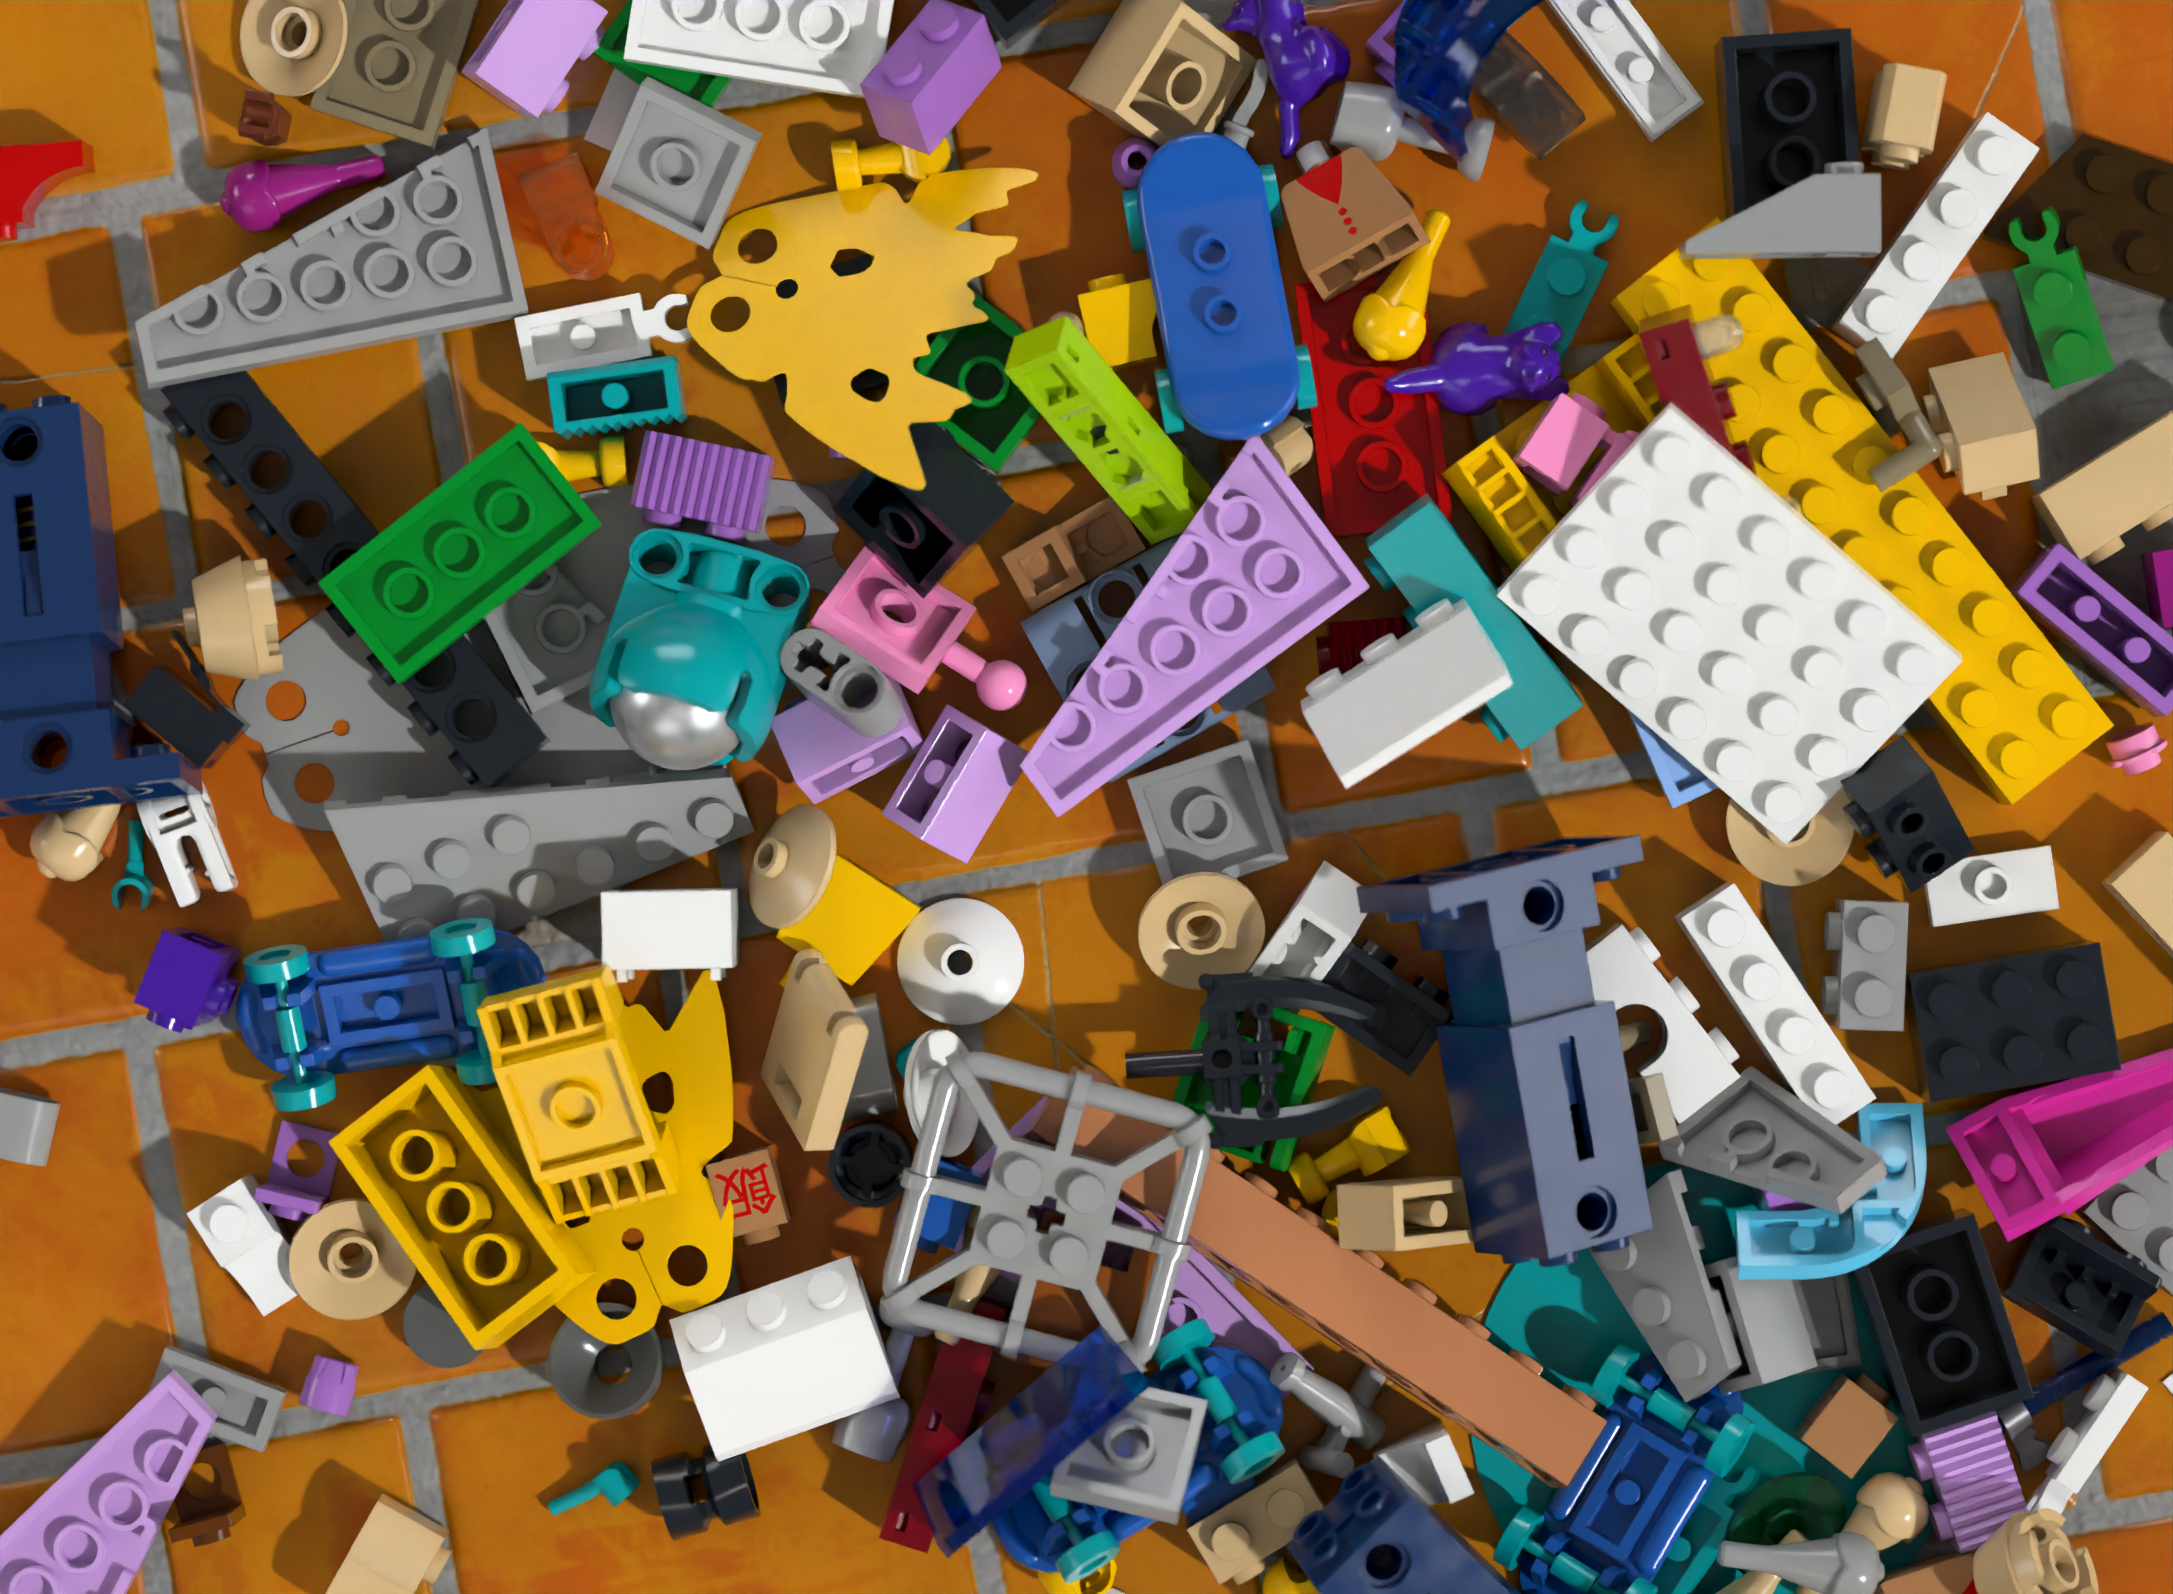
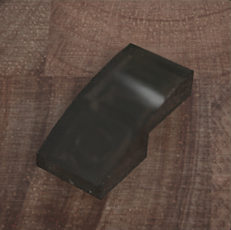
[1447,18,1586,161]

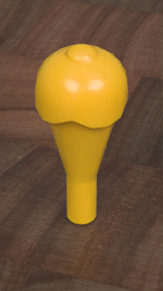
[1353,209,1451,361]

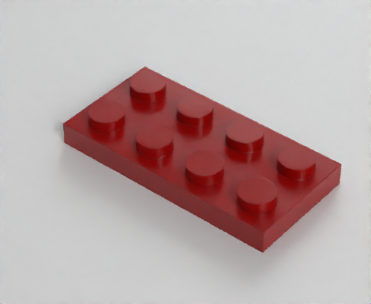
[1294,272,1454,538]

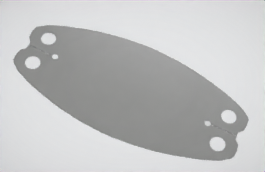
[234,479,847,831]

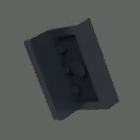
[1317,938,1453,1077]
[2001,1216,2163,1361]

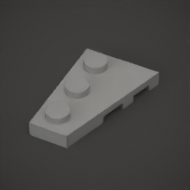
[483,564,610,716]
[1658,1065,1887,1214]
[1587,1169,1742,1403]

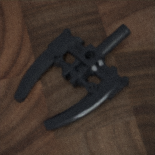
[1125,972,1382,1150]

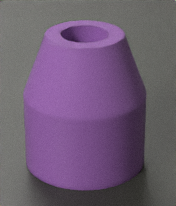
[1112,138,1158,190]

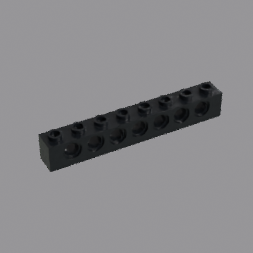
[160,371,551,788]

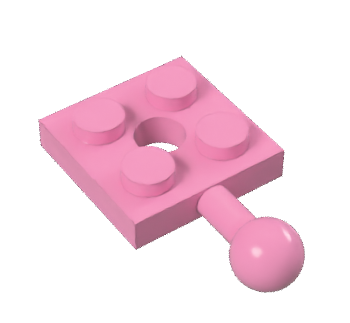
[810,543,1027,711]

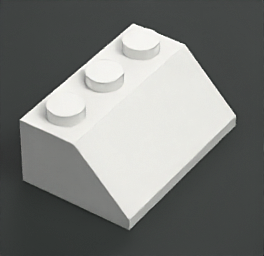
[1300,598,1513,789]
[669,1255,900,1462]

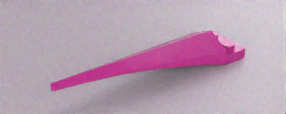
[1945,1048,2173,1242]

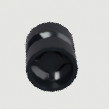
[828,1120,914,1208]
[651,1444,761,1541]

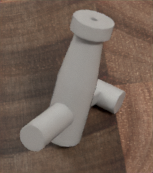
[1269,1352,1386,1478]

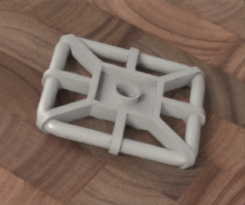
[880,1049,1213,1379]

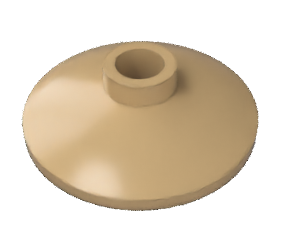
[240,0,348,97]
[1726,787,1854,886]
[749,805,837,929]
[1137,872,1265,990]
[288,1198,416,1320]

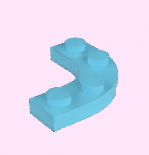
[1735,1103,1927,1280]

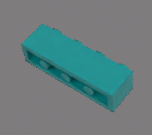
[1364,493,1583,751]

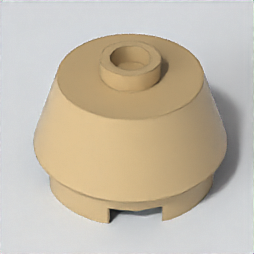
[182,555,284,682]
[1973,1508,2099,1594]

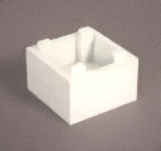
[601,887,741,982]

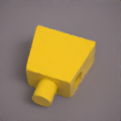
[776,851,922,988]

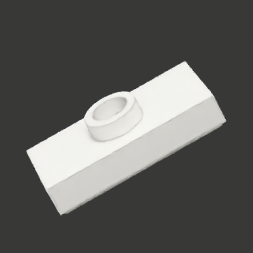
[1924,845,2060,927]

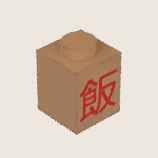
[705,1144,791,1246]
[1794,1372,1899,1479]

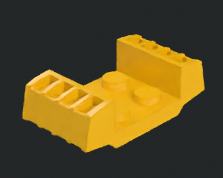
[1442,332,1663,572]
[476,965,680,1225]

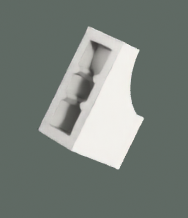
[1247,860,1367,1013]
[187,1174,298,1317]
[1372,1420,1474,1505]

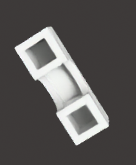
[1586,923,1741,1124]

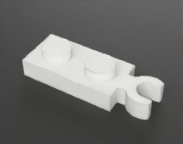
[514,293,693,382]
[2026,1367,2149,1514]

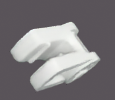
[136,781,238,908]

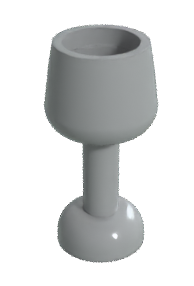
[1329,81,1495,182]
[831,1296,935,1463]

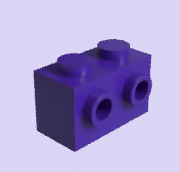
[133,927,242,1033]

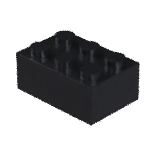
[1714,28,1860,220]
[1904,940,2122,1102]
[1850,1208,2034,1438]

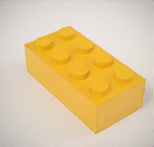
[328,1065,596,1350]

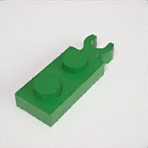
[2009,206,2115,389]

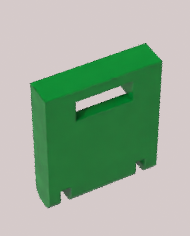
[1168,997,1336,1172]

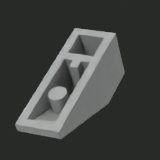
[1679,162,1881,260]

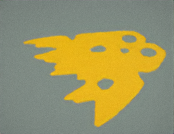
[687,168,1038,491]
[465,970,734,1344]

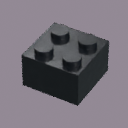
[833,422,1015,599]

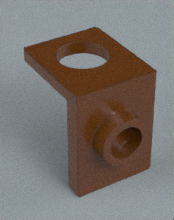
[168,1442,246,1547]

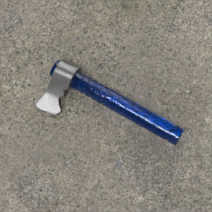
[1995,1311,2173,1471]

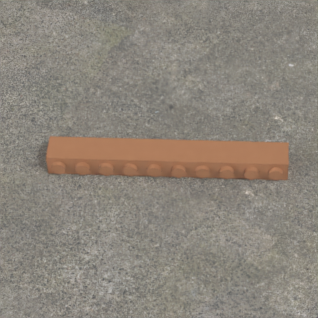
[1023,1065,1607,1489]

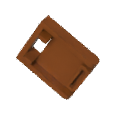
[1002,1207,1156,1382]

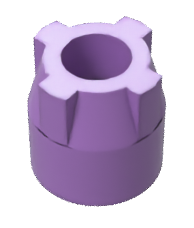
[298,1354,359,1417]

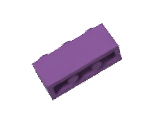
[2009,543,2173,717]

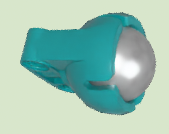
[589,528,811,770]

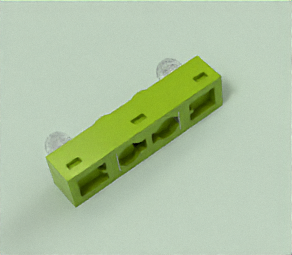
[1004,311,1212,544]

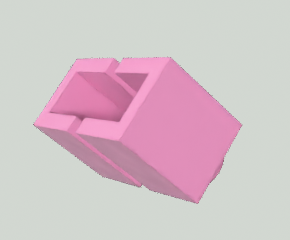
[1512,393,1640,508]

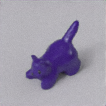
[1222,0,1351,159]
[1383,321,1570,416]

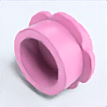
[2105,722,2168,776]

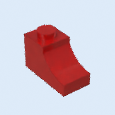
[0,140,95,242]

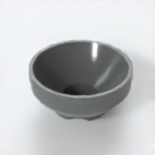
[548,1302,665,1420]

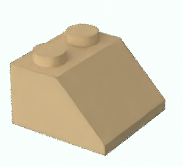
[1068,0,1258,149]

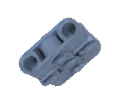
[1020,532,1277,783]

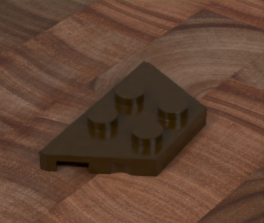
[1982,135,2173,304]

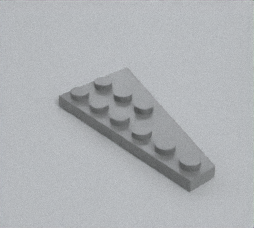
[134,127,529,389]
[324,768,755,941]

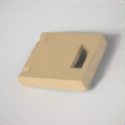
[760,949,868,1151]

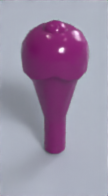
[220,154,385,233]

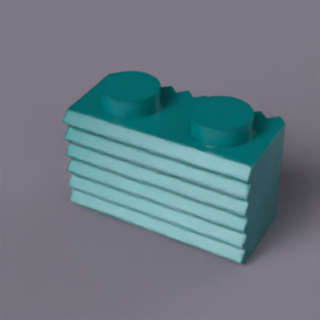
[547,355,687,440]

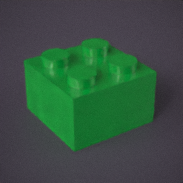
[914,294,1043,476]

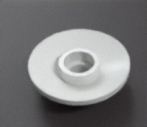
[897,898,1024,1025]
[903,1029,979,1158]

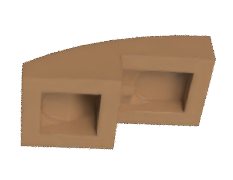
[1001,496,1151,612]

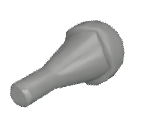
[1717,1531,1885,1594]

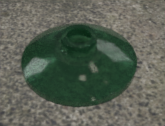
[1725,1472,1846,1580]

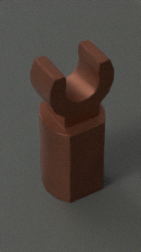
[238,88,292,146]

